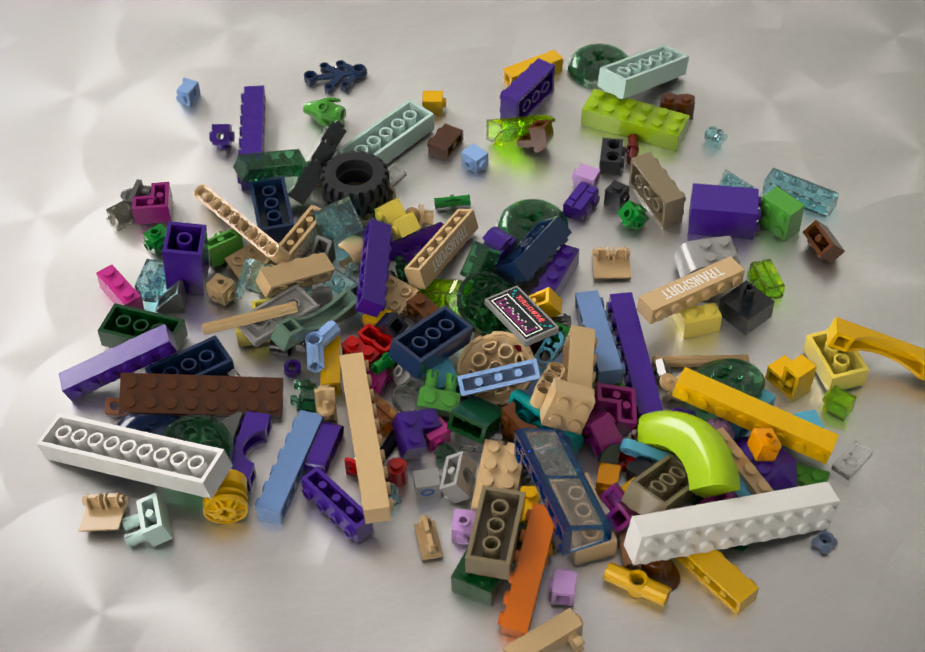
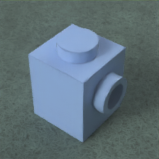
[461,143,489,174]

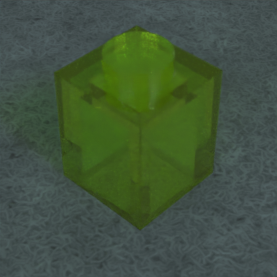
[822,385,857,422]

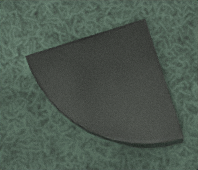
[597,444,621,465]

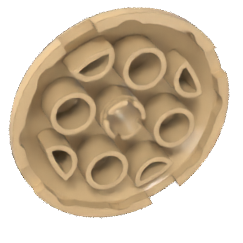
[457,331,534,406]

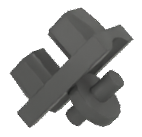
[120,179,151,214]

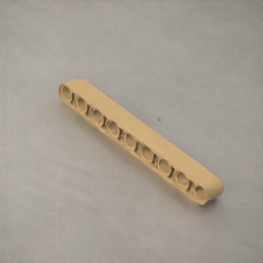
[194,184,290,265]

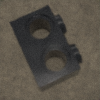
[599,137,626,175]

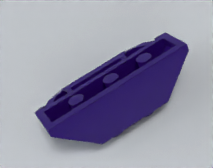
[734,436,798,491]

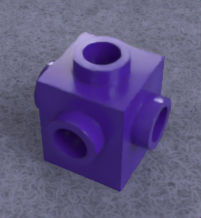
[209,124,235,149]

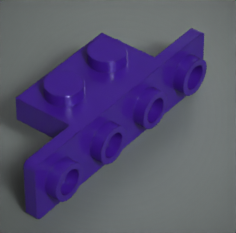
[389,222,444,263]

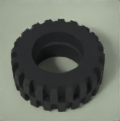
[320,151,390,217]

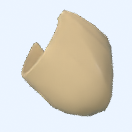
[338,235,363,270]

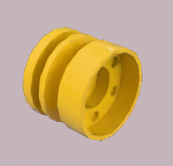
[203,469,248,524]

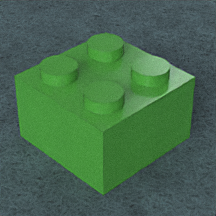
[758,187,805,241]

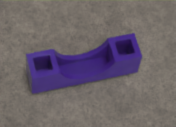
[229,411,272,492]

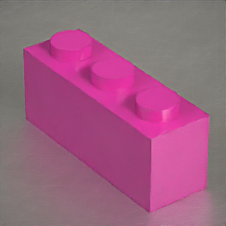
[96,264,145,310]

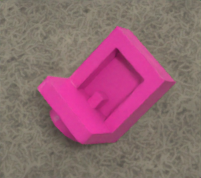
[367,368,393,398]
[426,417,452,452]

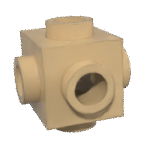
[205,273,237,306]

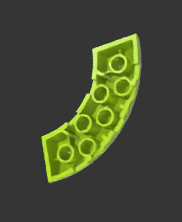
[638,410,741,498]

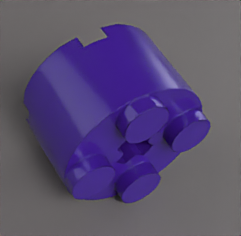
[476,226,517,268]

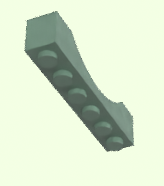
[270,282,358,352]

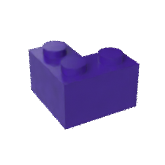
[392,408,441,460]

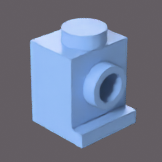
[176,77,201,106]

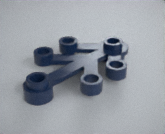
[304,60,367,94]

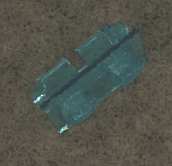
[719,170,755,188]

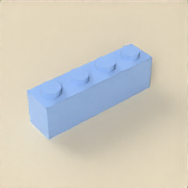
[457,358,541,397]

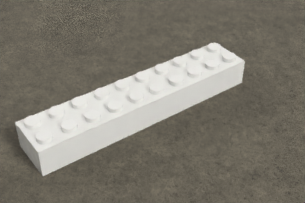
[36,413,233,499]
[624,482,840,565]

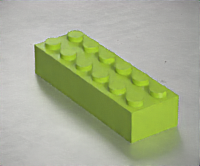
[581,89,690,152]

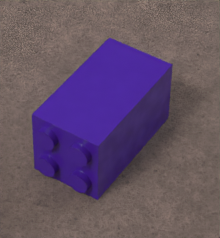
[688,183,762,240]
[162,221,209,295]

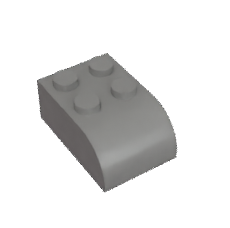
[674,236,740,278]

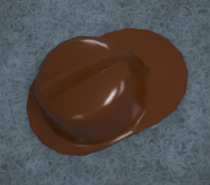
[641,559,680,592]

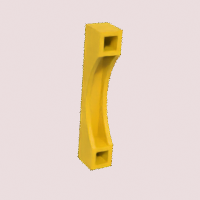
[827,317,925,381]

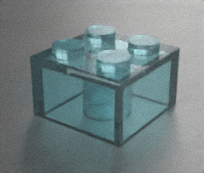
[313,196,364,243]

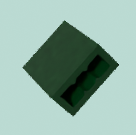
[447,395,502,444]

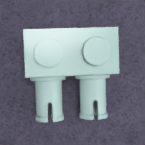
[122,493,173,548]

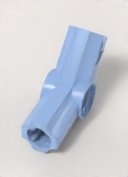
[305,320,341,373]

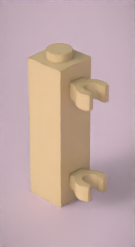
[503,608,585,652]

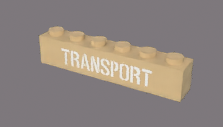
[253,205,329,294]
[404,209,479,289]
[637,256,745,324]

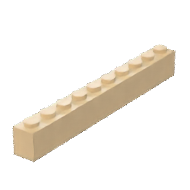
[339,352,394,524]

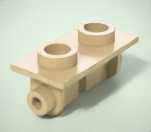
[414,515,444,561]

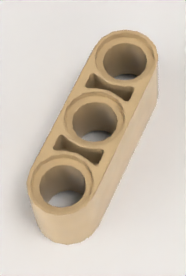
[530,362,566,409]

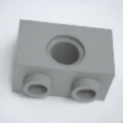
[439,451,477,503]

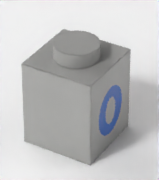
[413,468,442,500]

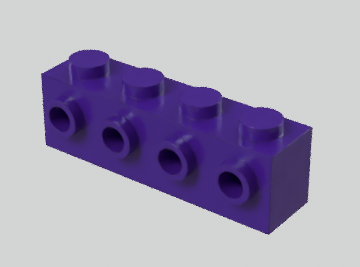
[531,244,579,297]
[301,466,374,543]

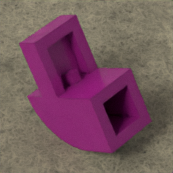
[599,483,640,533]

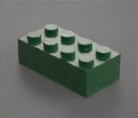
[97,303,188,360]
[451,523,527,607]

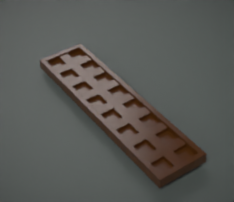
[119,373,284,418]

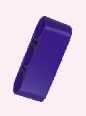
[304,421,344,474]

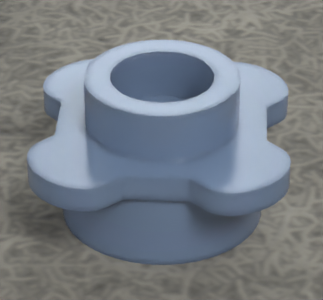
[811,531,838,554]

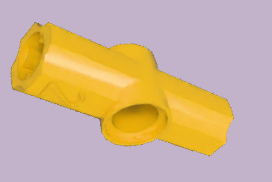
[603,562,672,607]

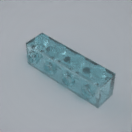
[762,168,839,219]

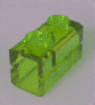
[747,259,785,299]

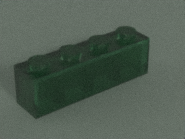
[233,149,307,182]

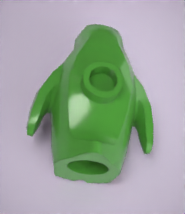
[303,97,346,127]

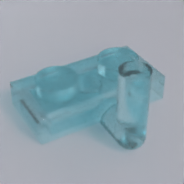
[323,262,360,294]

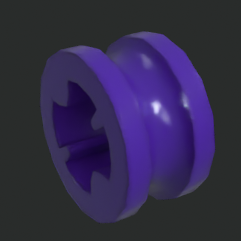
[283,359,301,378]

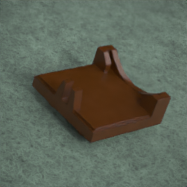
[501,402,538,459]

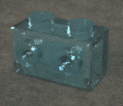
[134,258,166,303]

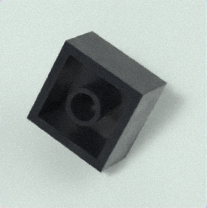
[718,280,775,336]

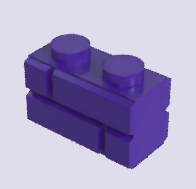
[563,182,600,222]

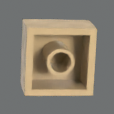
[540,378,595,434]

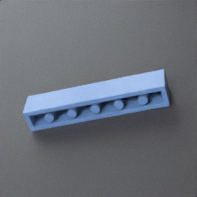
[575,290,626,384]
[255,410,324,525]

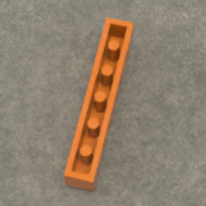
[497,503,559,638]

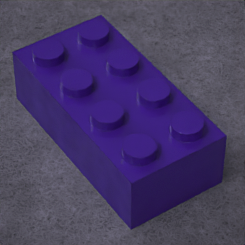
[499,58,555,127]

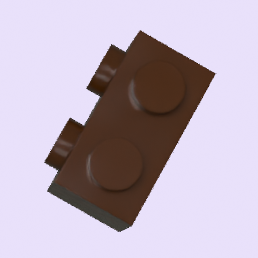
[803,220,845,264]
[406,292,440,324]

